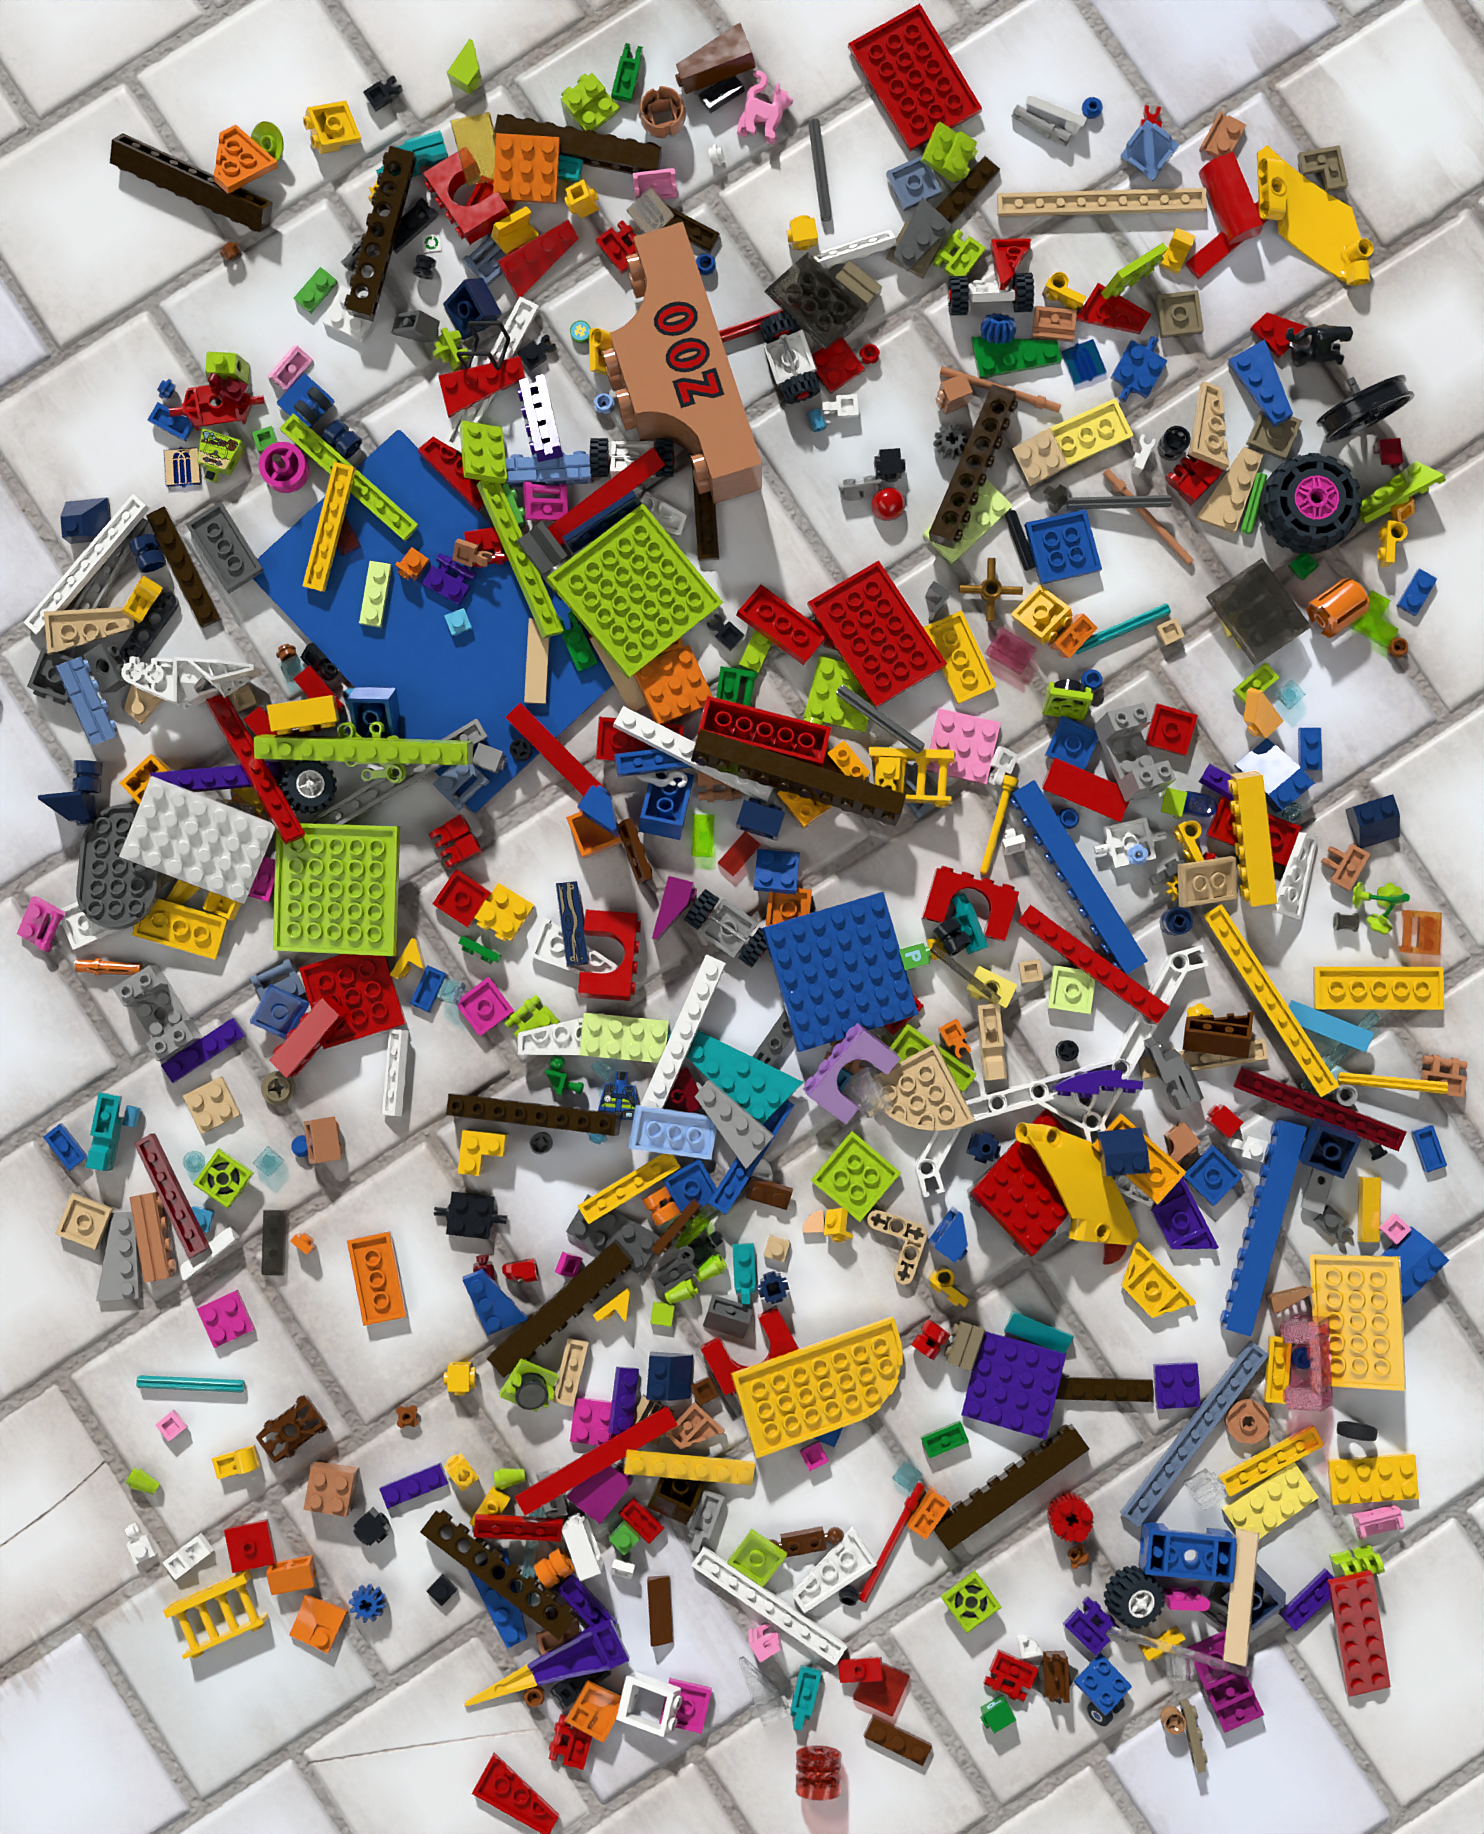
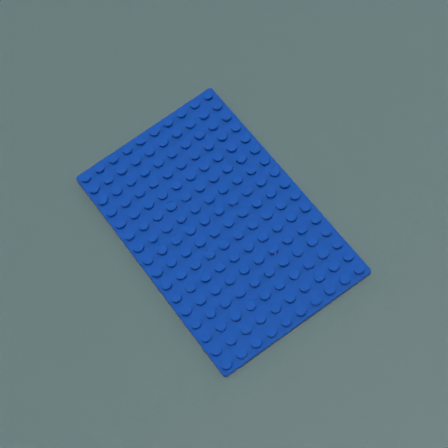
[253,430,614,813]

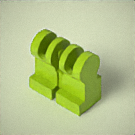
[1329,1544,1385,1578]

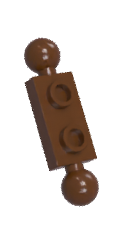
[769,1526,844,1558]

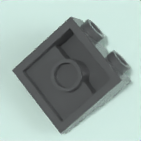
[27,647,74,706]

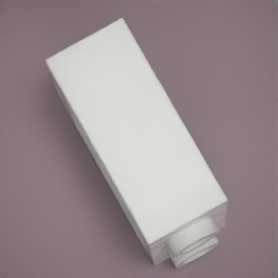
[562,1512,604,1581]
[616,1671,682,1737]

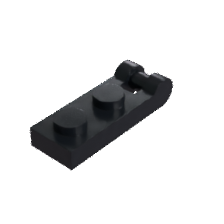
[382,198,438,254]
[549,1670,612,1709]

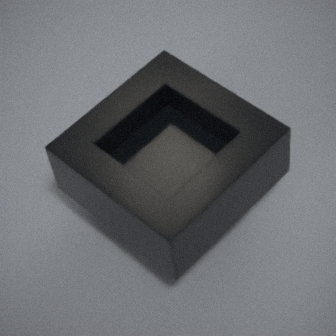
[426,1573,458,1607]

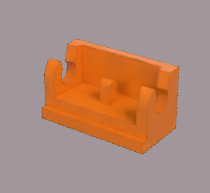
[1048,613,1098,659]
[907,1486,951,1540]
[266,1555,317,1596]

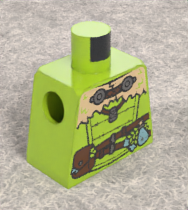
[197,429,246,483]

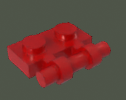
[595,220,636,274]
[464,527,509,568]
[983,1649,1039,1702]
[548,1714,592,1770]

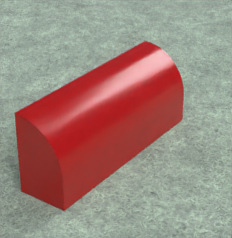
[1198,152,1263,246]
[1041,758,1130,822]

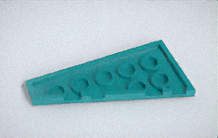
[667,1030,804,1125]

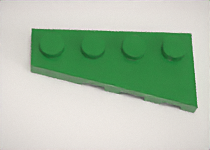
[971,337,1062,379]

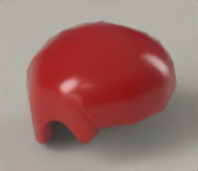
[871,487,905,521]

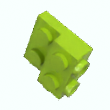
[560,73,620,131]
[921,122,978,183]

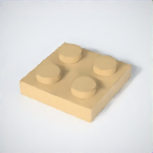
[1012,428,1069,487]
[183,1076,242,1134]
[55,1193,114,1250]

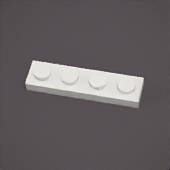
[811,230,897,270]
[382,1029,409,1116]

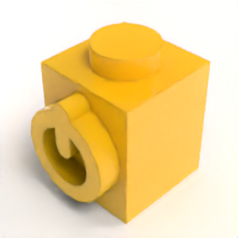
[565,179,599,219]
[786,215,818,251]
[444,1362,477,1395]
[443,1453,479,1492]

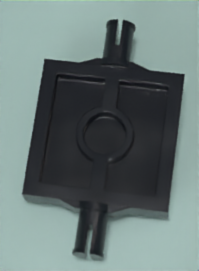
[434,1191,508,1240]

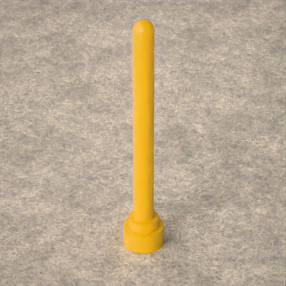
[980,775,1019,875]

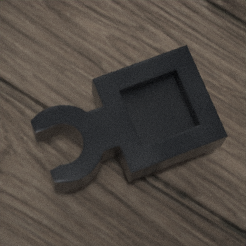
[363,76,403,112]
[517,334,557,371]
[707,614,745,652]

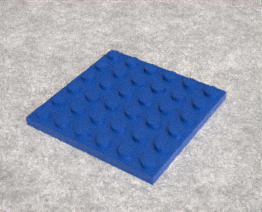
[762,892,919,1052]

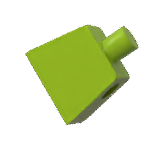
[205,352,250,384]

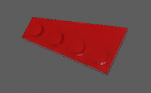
[496,219,579,299]
[438,356,526,418]
[472,1752,559,1834]

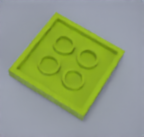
[804,656,872,733]
[810,1131,901,1222]

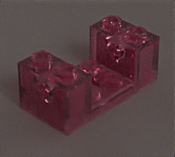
[1280,1315,1333,1412]

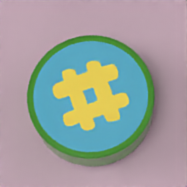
[570,321,591,344]

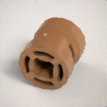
[1160,1705,1186,1735]

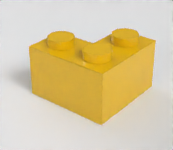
[457,1129,508,1176]

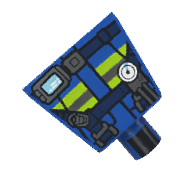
[598,1071,638,1120]

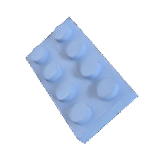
[628,1105,717,1160]

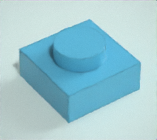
[444,608,472,637]

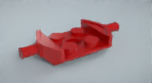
[169,385,265,431]

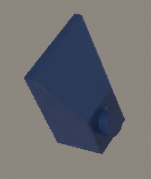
[60,498,111,544]
[38,791,97,826]

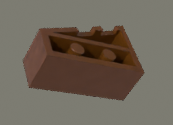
[1182,1011,1254,1059]

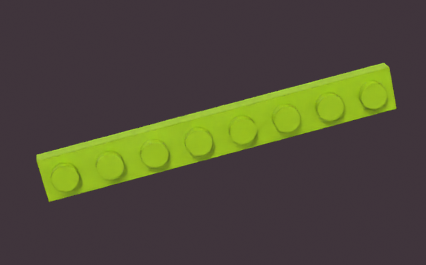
[279,413,419,541]
[477,481,564,638]

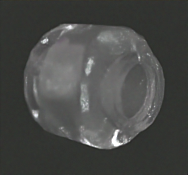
[1165,1648,1195,1681]

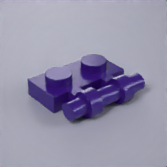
[422,553,477,606]
[1063,1596,1120,1656]

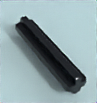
[1005,510,1035,571]

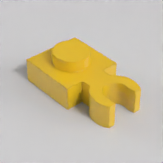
[878,757,901,791]

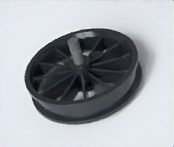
[1316,375,1415,443]

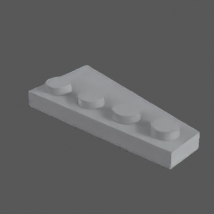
[695,1080,775,1169]
[96,1212,141,1301]

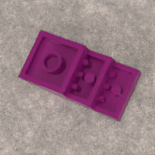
[1186,1630,1265,1733]

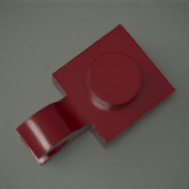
[208,373,249,406]

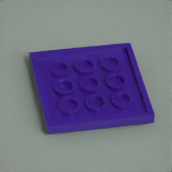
[961,1331,1067,1440]

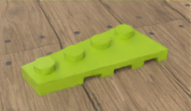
[1358,461,1446,524]
[890,1023,977,1091]

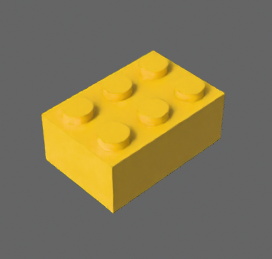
[267,695,340,735]

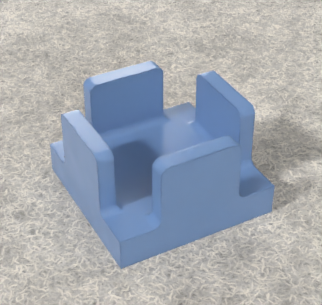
[1120,120,1180,181]

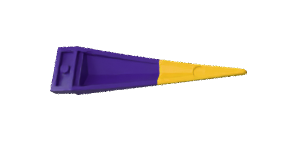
[464,1619,630,1707]

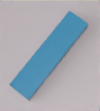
[1288,1000,1374,1053]

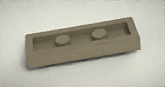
[1179,1699,1208,1773]

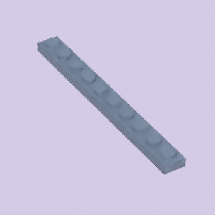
[1120,1340,1269,1528]

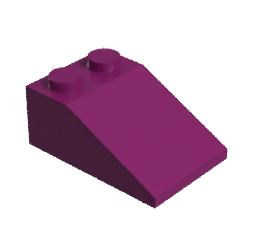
[652,876,697,942]

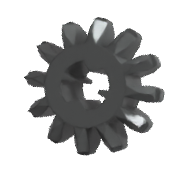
[933,423,969,460]

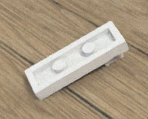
[1026,94,1087,136]

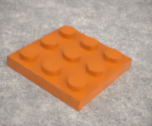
[493,133,560,204]
[634,645,713,725]

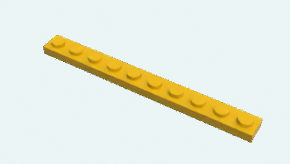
[1202,904,1339,1097]

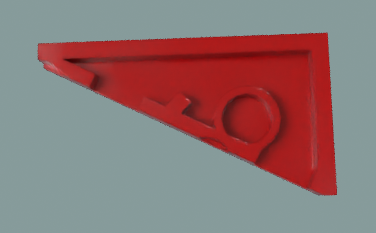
[990,238,1031,290]

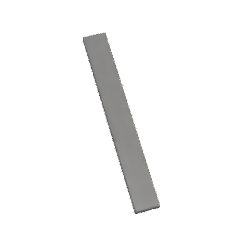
[58,518,149,658]

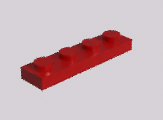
[473,1514,563,1542]

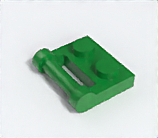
[716,666,758,707]

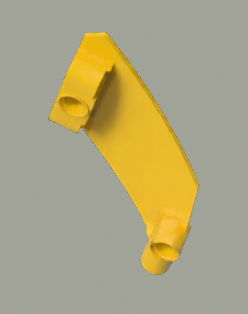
[1257,145,1374,286]
[1015,1122,1139,1245]

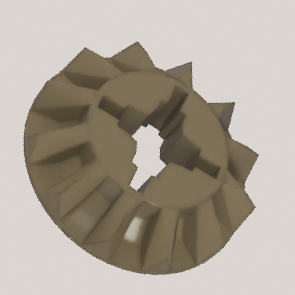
[261,1071,296,1105]

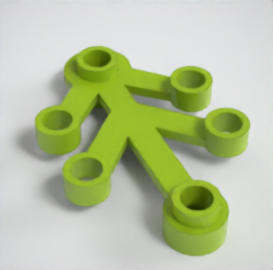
[337,721,407,783]

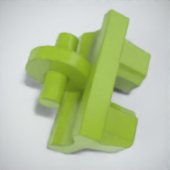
[432,327,469,372]

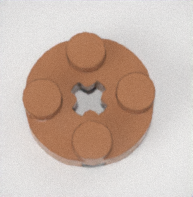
[1224,1398,1270,1444]

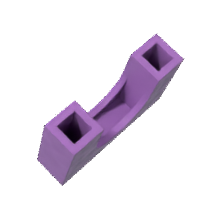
[803,1023,901,1124]

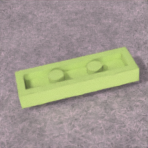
[359,561,392,628]

